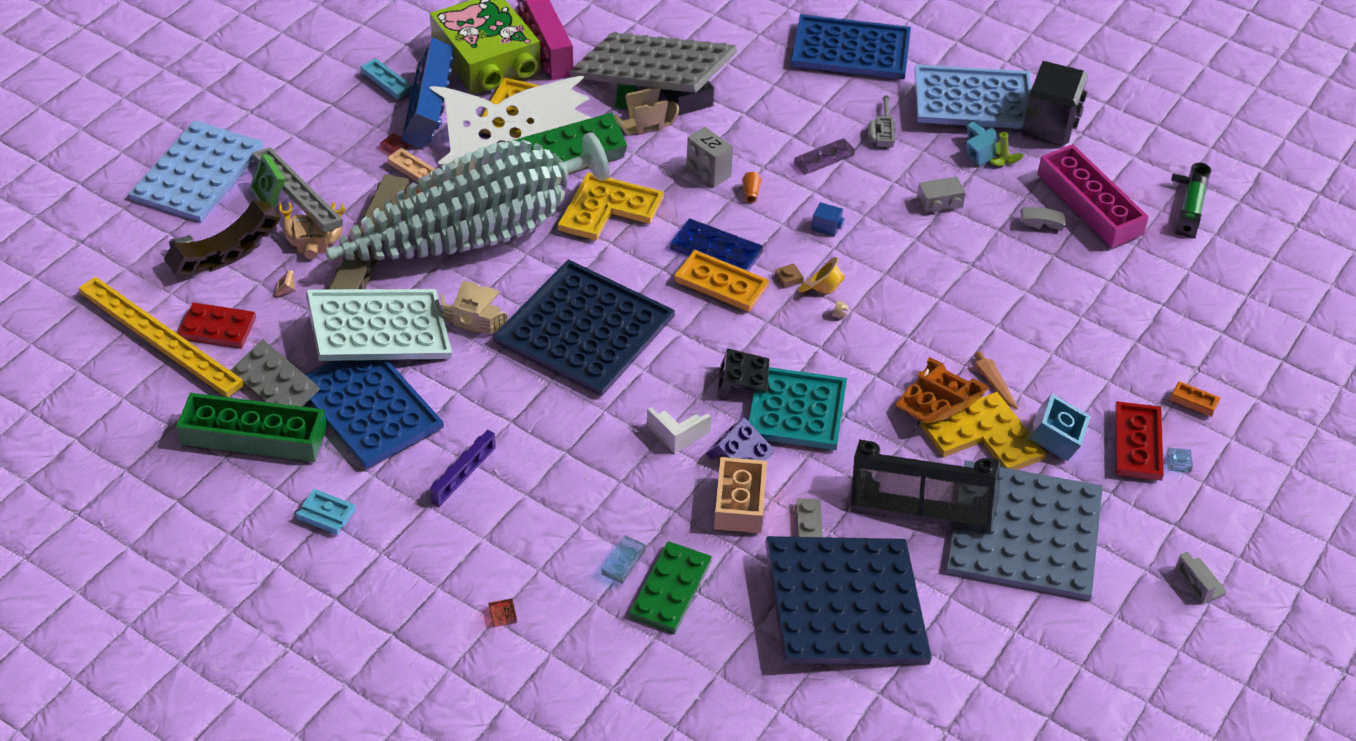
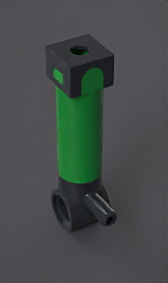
[1171,162,1211,238]

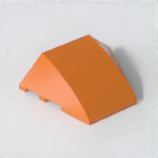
[896,357,989,423]

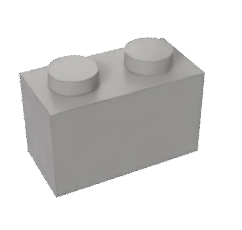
[917,177,966,214]

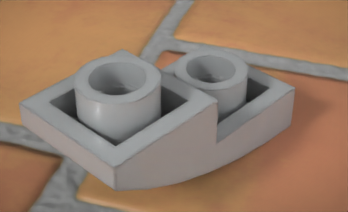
[1020,207,1066,231]

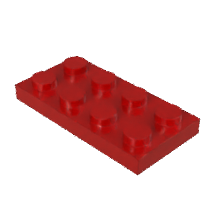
[1115,401,1164,481]

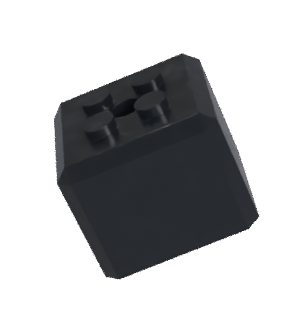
[1022,61,1088,146]

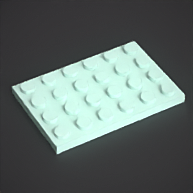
[306,289,452,361]

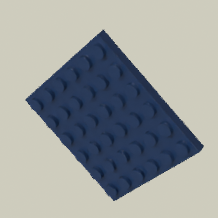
[493,259,675,396]
[765,536,932,665]

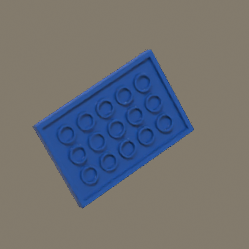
[791,14,911,80]
[305,360,444,469]

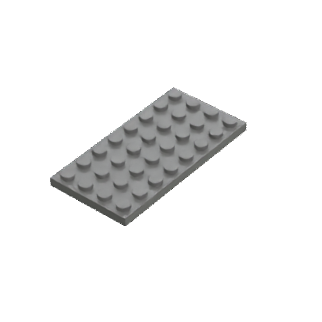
[569,32,737,93]

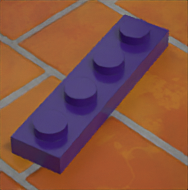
[430,429,496,507]

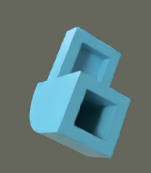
[966,121,997,166]

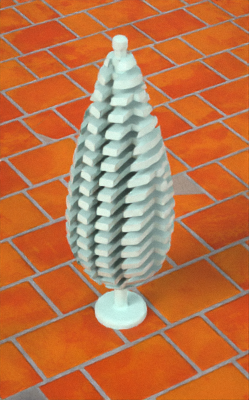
[325,132,610,261]

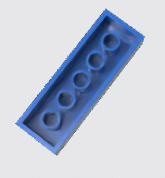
[401,38,454,149]

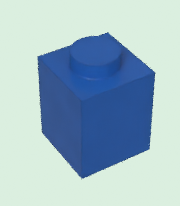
[811,202,845,237]

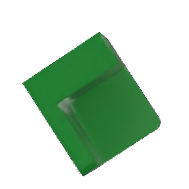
[615,83,637,110]

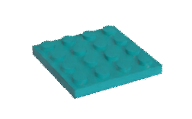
[749,367,847,451]

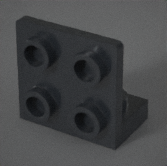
[717,348,770,400]

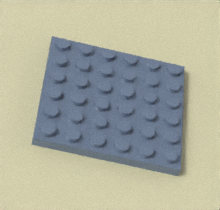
[946,460,1103,601]

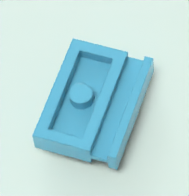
[296,489,356,535]

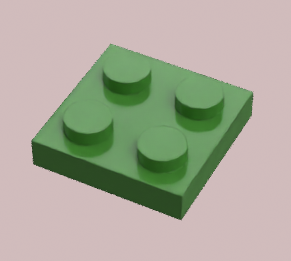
[249,154,285,208]

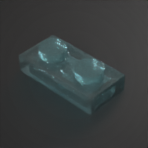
[601,535,646,584]

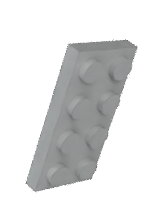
[231,339,320,406]

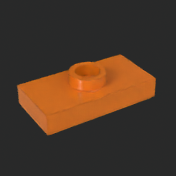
[1170,381,1221,417]

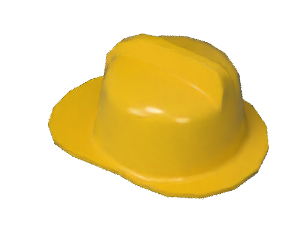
[798,257,845,294]

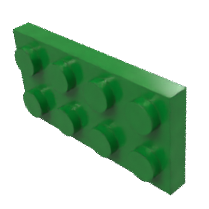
[630,541,712,634]

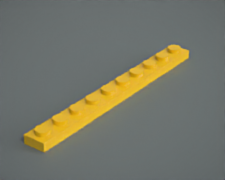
[79,276,244,397]

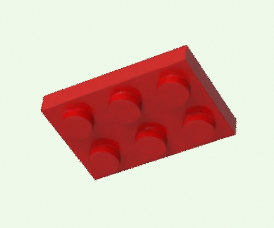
[178,302,256,349]

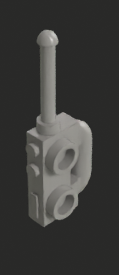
[868,95,895,148]

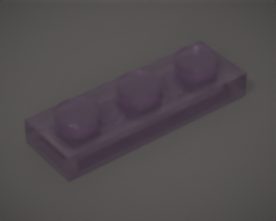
[794,138,855,175]

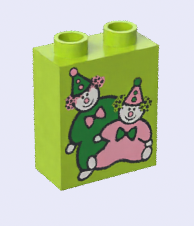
[430,0,541,95]

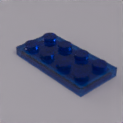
[670,218,764,271]

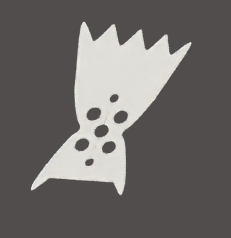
[429,76,592,164]

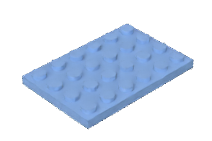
[914,64,1032,129]
[129,120,265,223]

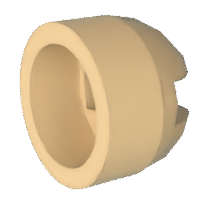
[832,300,849,318]

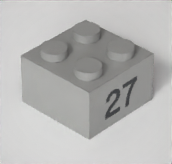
[686,127,733,187]

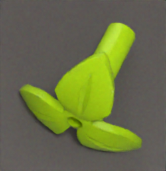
[990,132,1024,166]

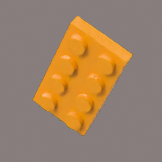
[674,250,769,312]

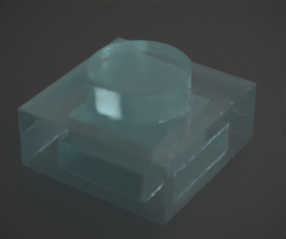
[1166,448,1193,473]

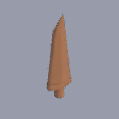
[974,351,1018,409]

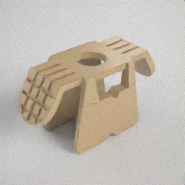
[614,88,679,135]
[440,281,508,334]

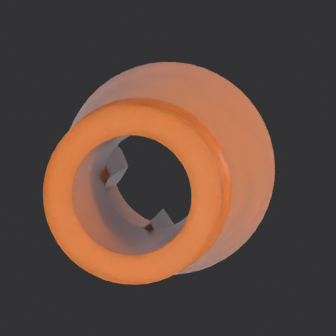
[742,172,762,203]

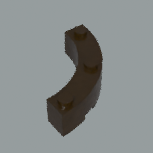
[164,200,281,275]

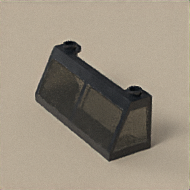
[851,439,1000,533]

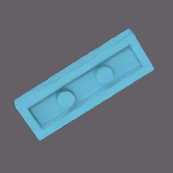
[360,58,412,100]

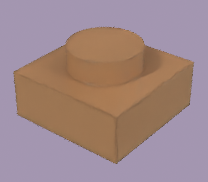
[775,263,804,289]

